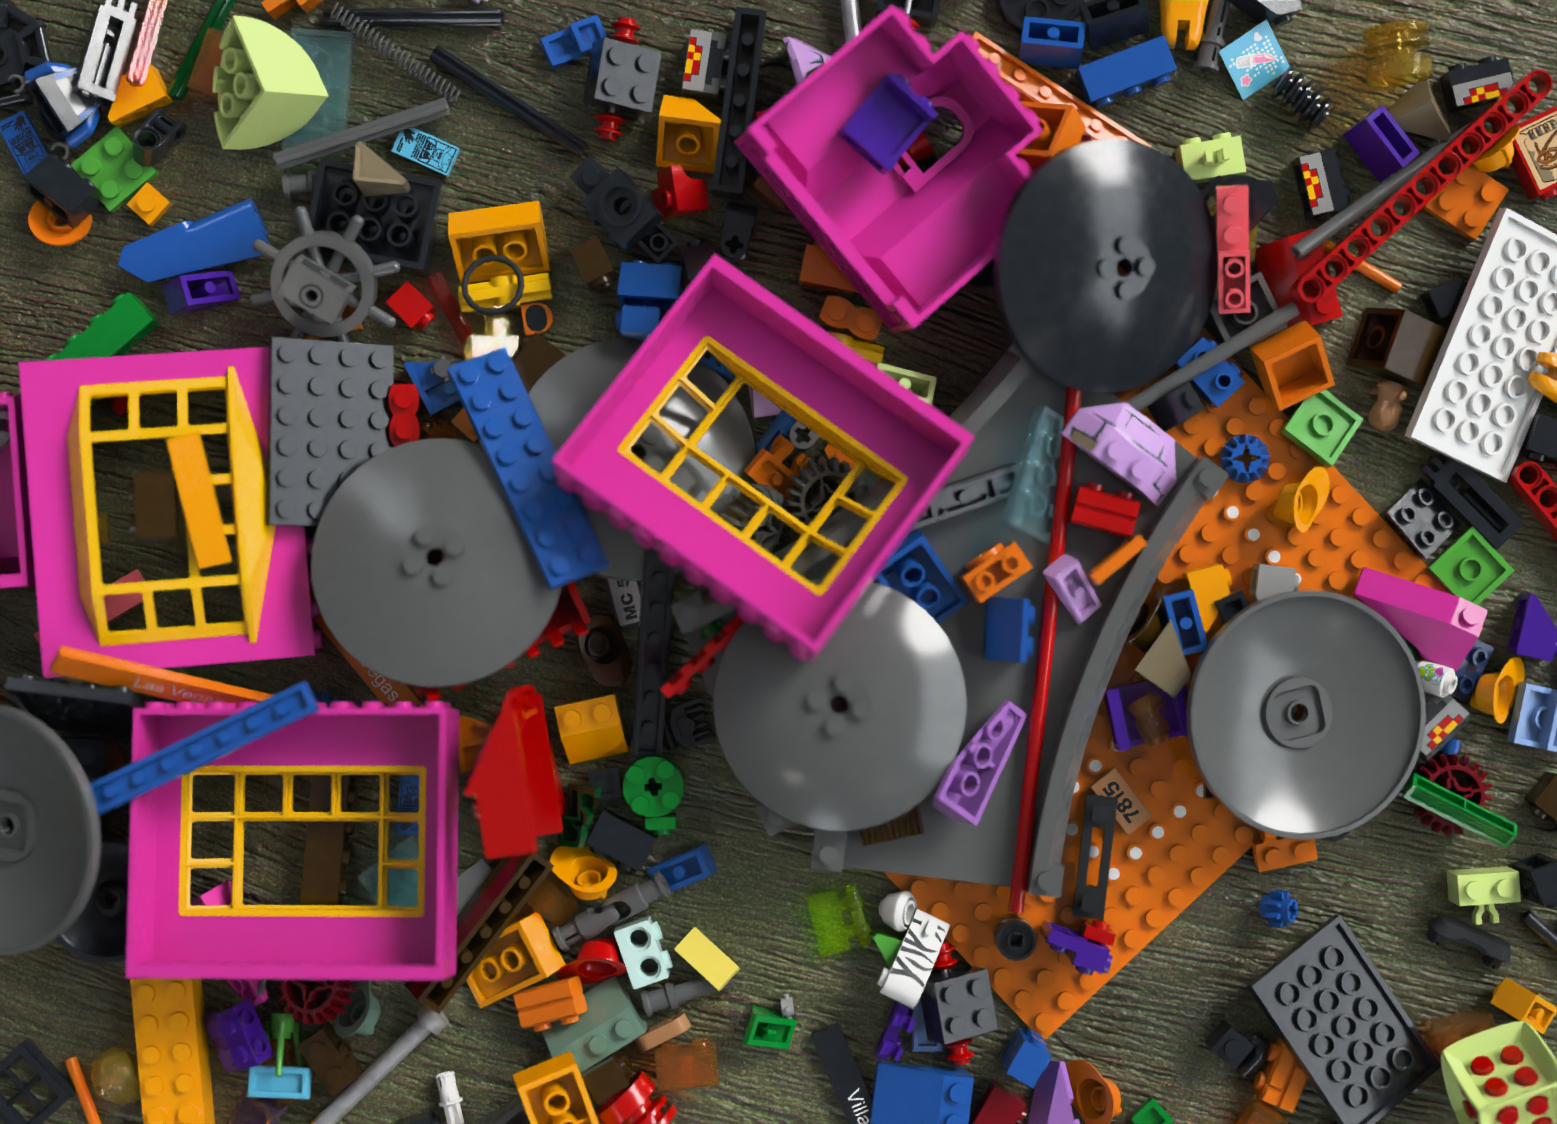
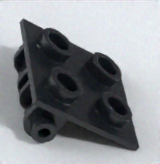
[1382,478,1460,560]

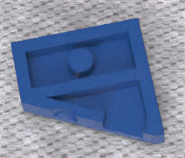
[403,360,467,417]

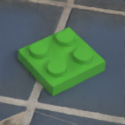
[71,126,159,213]
[1280,390,1364,468]
[1426,526,1515,605]

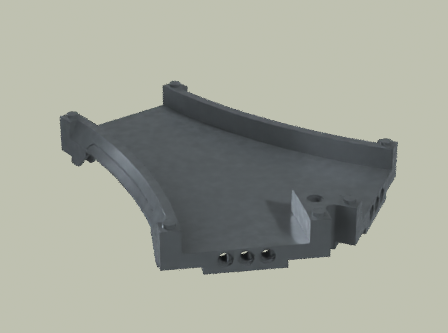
[670,342,1229,898]

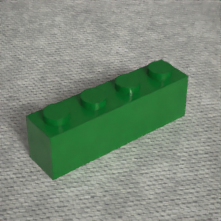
[44,292,161,361]

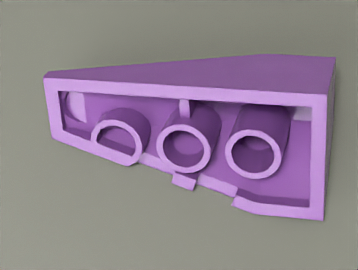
[932,700,1027,826]
[1027,1060,1080,1124]

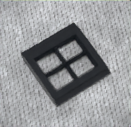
[0,1037,76,1124]

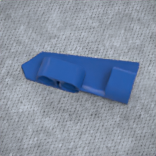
[118,198,270,283]

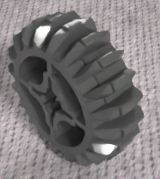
[785,456,866,526]
[720,483,788,553]

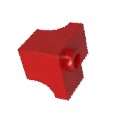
[651,165,710,221]

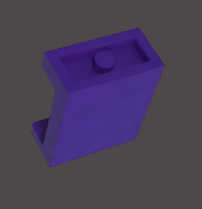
[837,72,938,175]
[1103,680,1188,751]

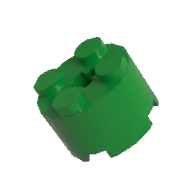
[623,754,685,817]

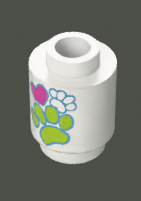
[1415,660,1458,698]

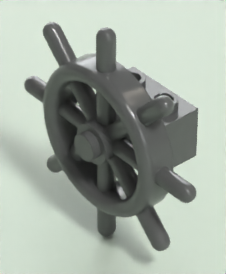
[249,206,400,343]

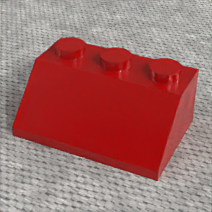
[1250,228,1343,328]

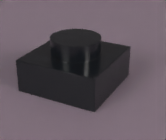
[588,766,623,801]

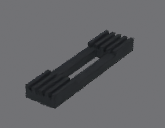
[1072,794,1118,919]

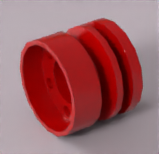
[596,1070,677,1124]

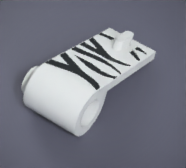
[877,909,950,1009]

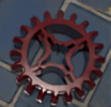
[1409,753,1493,836]
[275,979,358,1025]

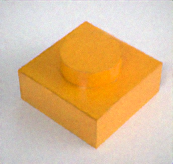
[126,182,173,227]

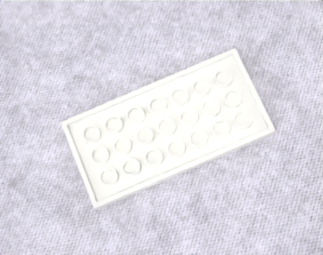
[1404,208,1557,483]

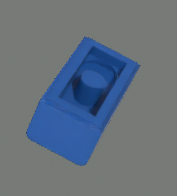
[647,843,717,892]

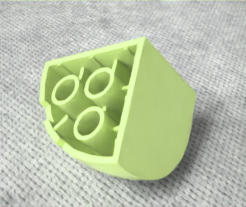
[212,15,328,150]

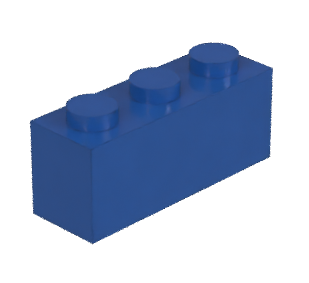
[1074,35,1177,109]

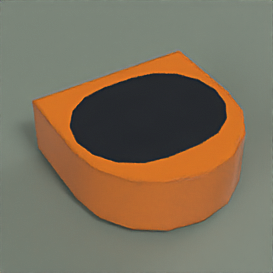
[520,303,554,336]

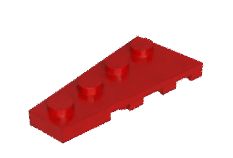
[660,615,744,699]

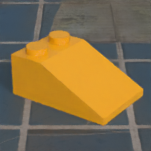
[466,911,566,1009]

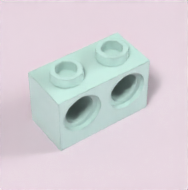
[614,915,673,990]

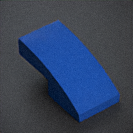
[539,14,608,70]

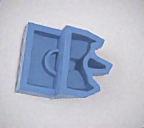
[1507,682,1557,752]

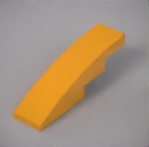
[167,432,231,569]

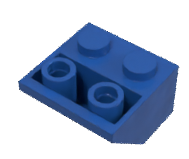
[983,597,1035,663]

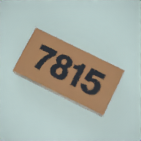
[1090,767,1152,835]

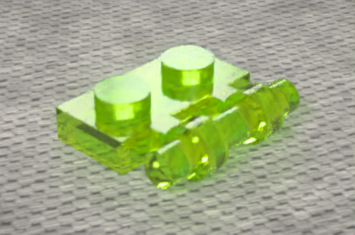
[806,885,871,957]

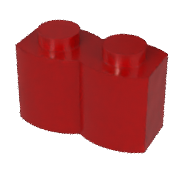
[388,384,421,447]

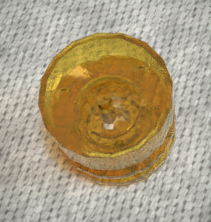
[1362,20,1433,88]

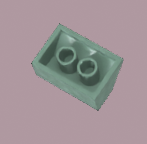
[542,976,648,1073]

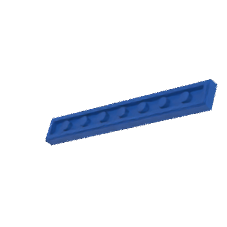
[89,681,320,816]

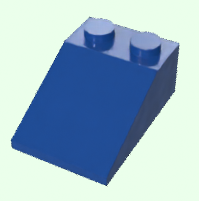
[876,529,969,624]
[870,1061,974,1124]

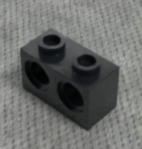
[1511,853,1557,908]

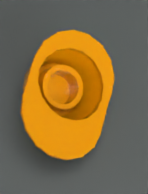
[1462,126,1520,172]
[1273,466,1330,533]
[1470,657,1525,724]
[550,845,617,901]

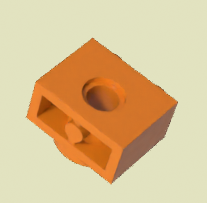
[959,541,1033,603]

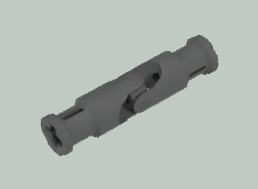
[552,871,672,952]

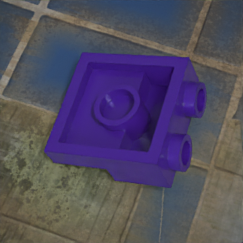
[1040,920,1112,975]
[203,999,275,1073]

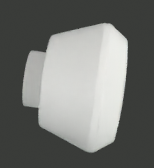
[879,891,917,932]

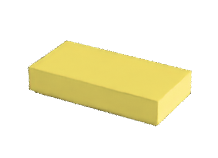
[674,927,740,991]

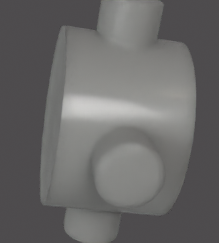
[780,993,795,1019]

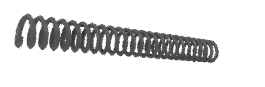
[330,2,461,103]

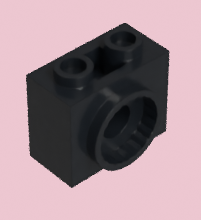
[581,168,665,251]

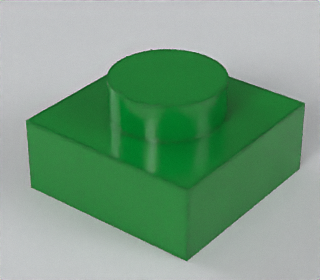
[645,813,677,835]
[1129,1096,1174,1124]

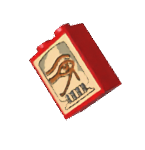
[1511,106,1557,201]

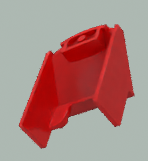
[463,684,563,859]

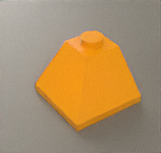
[656,95,721,174]

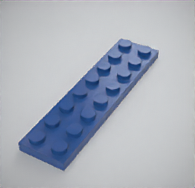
[447,347,609,591]

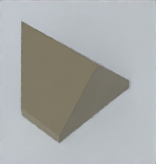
[1388,74,1451,141]
[353,141,411,196]
[1135,620,1193,698]

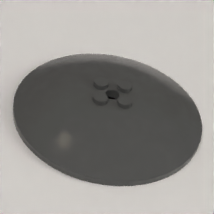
[714,578,966,830]

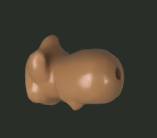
[1368,379,1410,432]

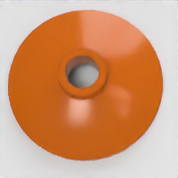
[28,201,92,246]

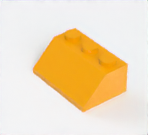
[448,201,550,284]

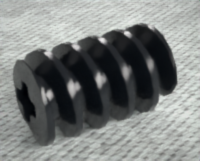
[1269,64,1336,132]

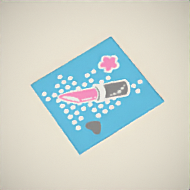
[1219,19,1290,100]

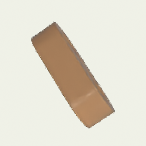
[634,1012,691,1052]

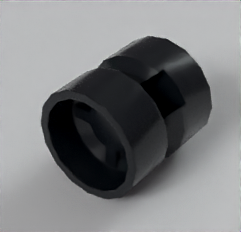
[992,914,1037,961]

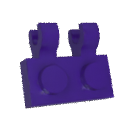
[874,1000,916,1062]

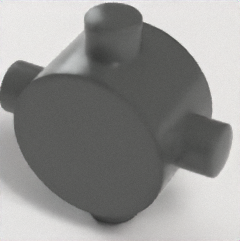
[431,355,456,382]

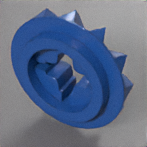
[1220,434,1271,483]

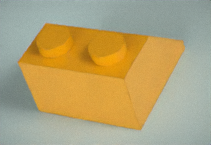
[554,692,629,764]

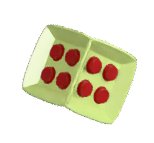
[1441,1021,1557,1124]

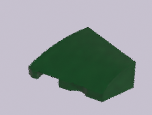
[558,783,601,848]

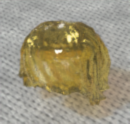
[91,1047,141,1105]

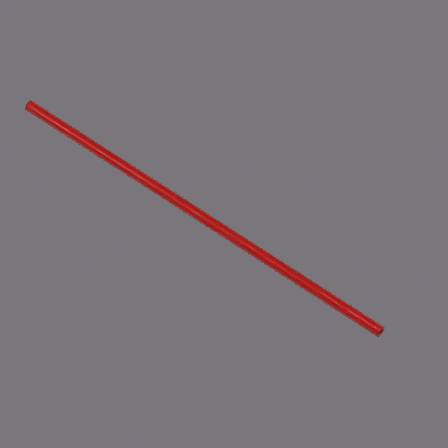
[1008,386,1083,913]

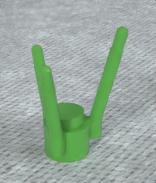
[258,1013,304,1077]

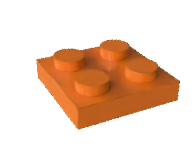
[1422,164,1509,242]

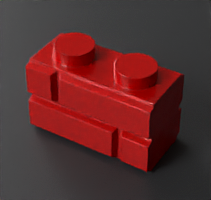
[1068,482,1141,539]

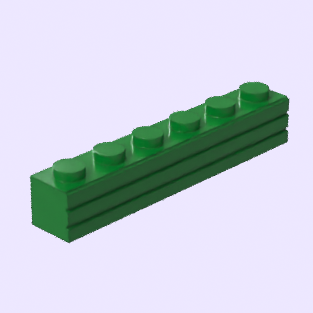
[1403,773,1517,849]

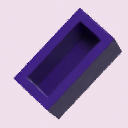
[1343,104,1420,182]

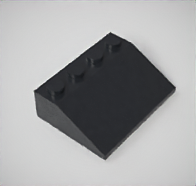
[304,159,442,278]

